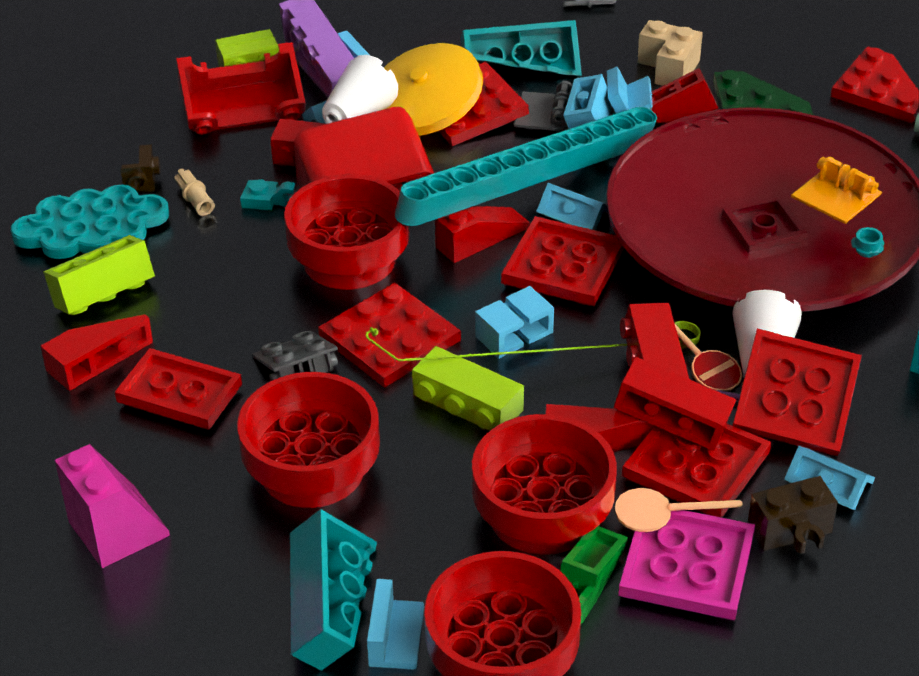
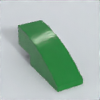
[560,526,628,624]

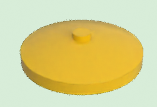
[384,43,483,136]

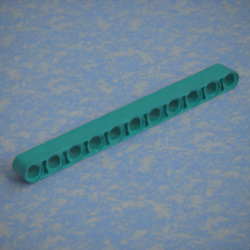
[394,107,657,226]

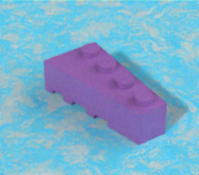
[279,0,354,97]

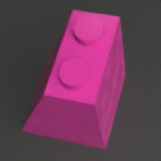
[55,444,170,568]

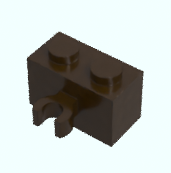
[747,476,838,554]

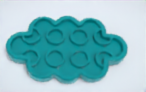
[10,185,169,259]

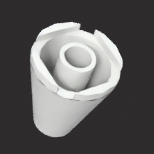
[322,55,398,124]
[732,290,802,377]

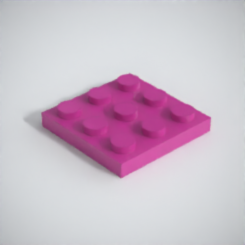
[619,510,755,621]

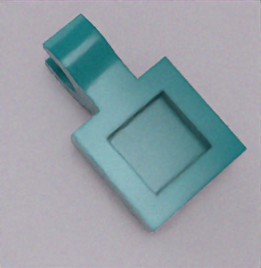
[240,180,296,210]

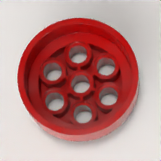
[284,174,409,290]
[237,372,380,508]
[472,414,617,555]
[425,551,581,676]

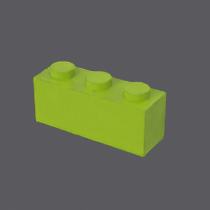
[43,235,155,315]
[412,346,524,431]

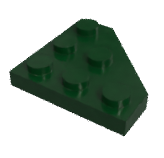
[713,70,813,115]

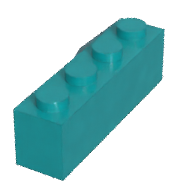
[460,20,582,77]
[290,509,377,671]

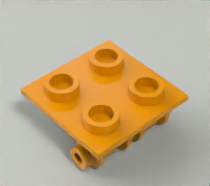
[791,156,882,224]

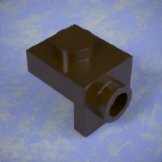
[120,144,160,192]

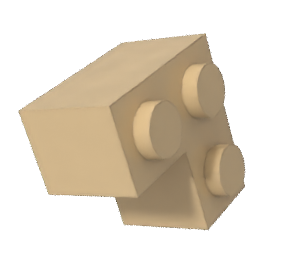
[637,20,702,86]

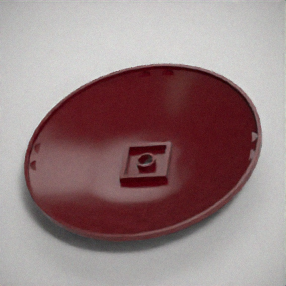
[607,108,919,312]

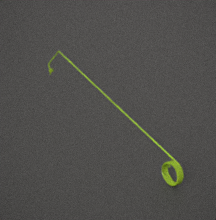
[365,321,701,361]

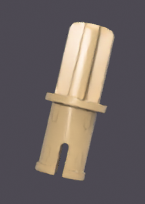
[174,168,215,216]

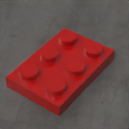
[115,348,242,430]

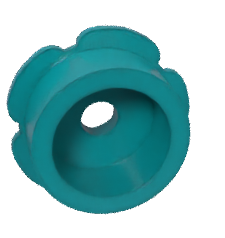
[851,227,884,258]

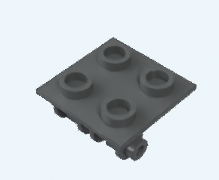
[514,81,572,132]
[252,331,338,381]

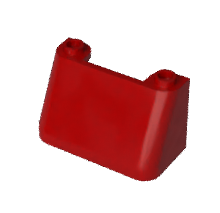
[176,42,306,134]
[294,107,434,188]

